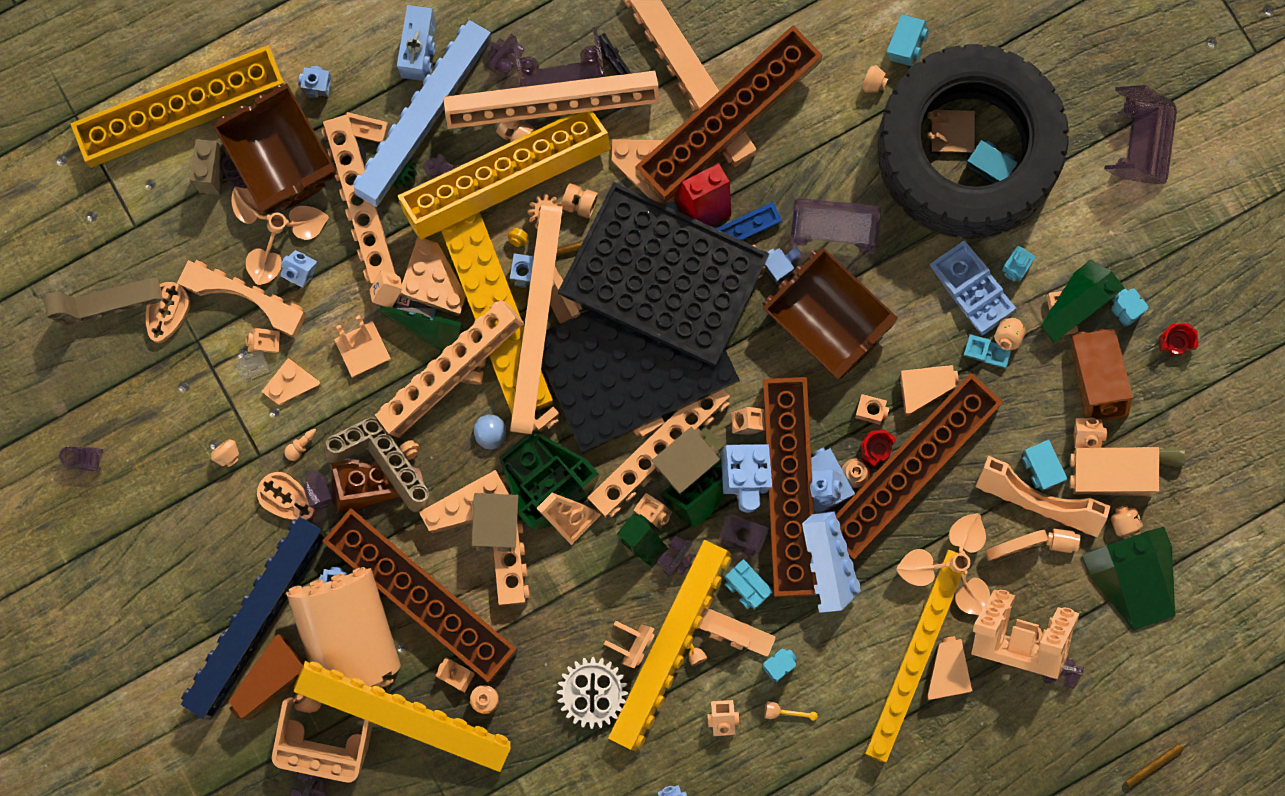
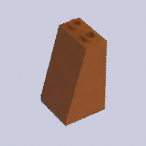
[1071,328,1133,420]
[228,634,304,720]

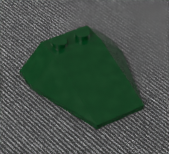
[499,431,600,531]
[1082,526,1175,630]

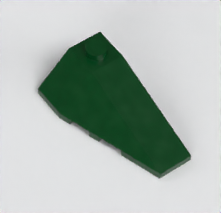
[1040,260,1125,343]
[380,306,465,354]
[661,458,726,528]

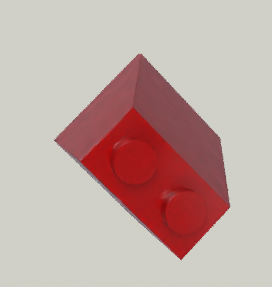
[674,163,731,226]

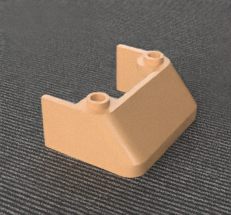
[272,697,373,782]

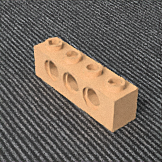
[493,517,530,607]

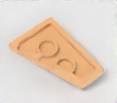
[537,493,602,545]

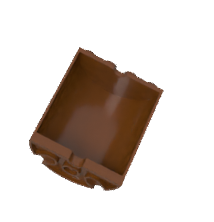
[213,83,336,214]
[762,247,898,380]

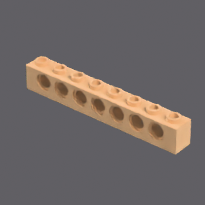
[321,114,396,284]
[375,300,524,438]
[587,389,730,518]

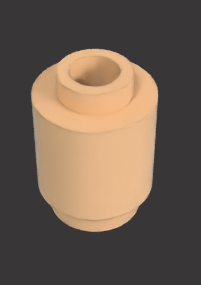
[1046,529,1080,553]

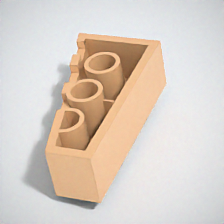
[419,470,509,534]

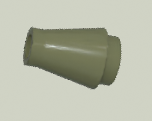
[1159,447,1185,468]

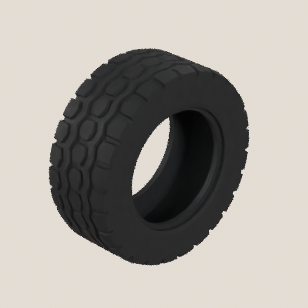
[877,44,1069,239]

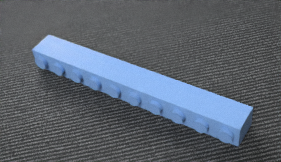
[353,20,491,207]

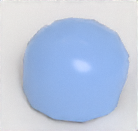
[474,414,507,450]

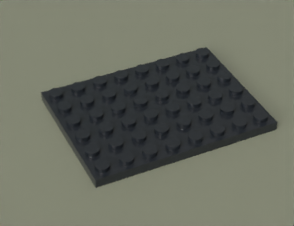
[558,182,770,367]
[542,310,740,454]

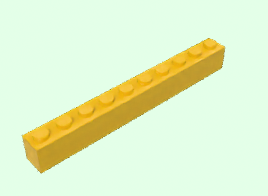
[608,540,732,752]
[864,550,962,763]
[294,661,510,772]

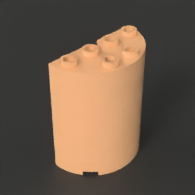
[286,567,401,686]

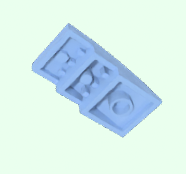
[930,240,1017,336]

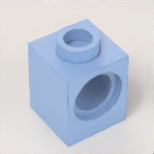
[510,254,534,288]

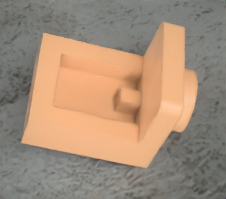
[533,407,560,433]
[436,657,475,693]

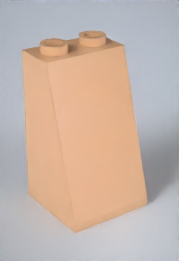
[1069,447,1159,497]

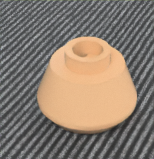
[862,65,888,93]
[211,439,239,467]
[842,458,871,488]
[293,693,322,713]

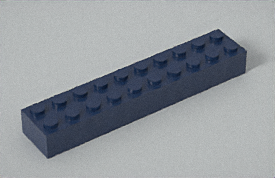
[181,516,328,720]

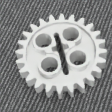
[557,657,628,729]

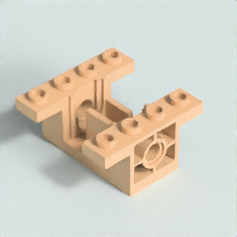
[971,590,1079,679]

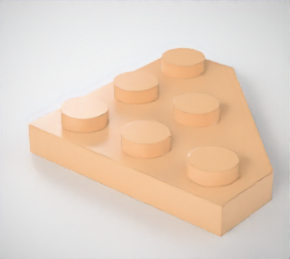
[612,139,675,204]
[399,237,466,317]

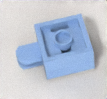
[720,444,772,513]

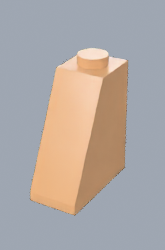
[900,365,959,417]
[926,636,972,701]

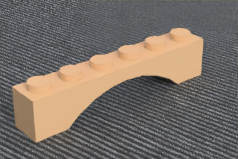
[177,260,306,339]
[975,456,1110,538]

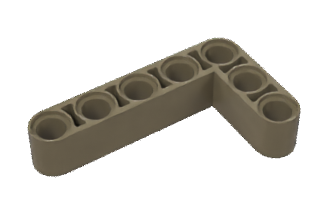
[43,278,163,325]
[324,418,429,512]

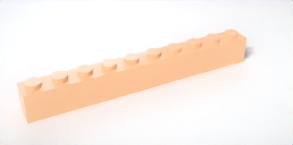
[623,0,757,168]
[444,71,660,129]

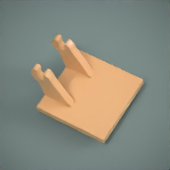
[927,110,975,153]
[334,315,391,378]
[604,621,654,668]

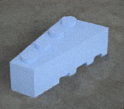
[802,512,861,613]

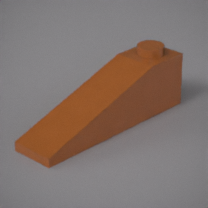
[330,459,424,512]

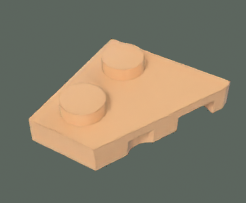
[262,358,321,406]

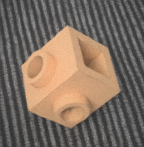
[1073,418,1107,448]
[708,700,739,736]

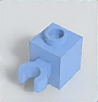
[764,247,802,285]

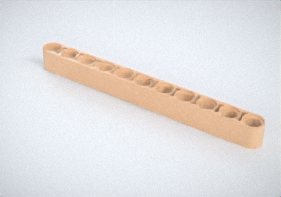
[510,203,563,434]

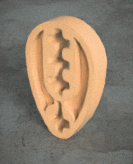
[146,282,191,343]
[257,472,315,521]
[985,530,1049,561]

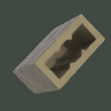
[190,139,226,195]
[651,426,720,495]
[472,493,518,552]

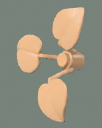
[231,187,328,285]
[897,513,990,615]

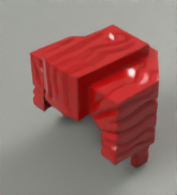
[1159,323,1199,356]
[861,430,896,468]

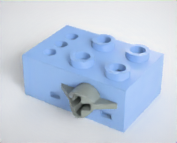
[397,5,437,81]

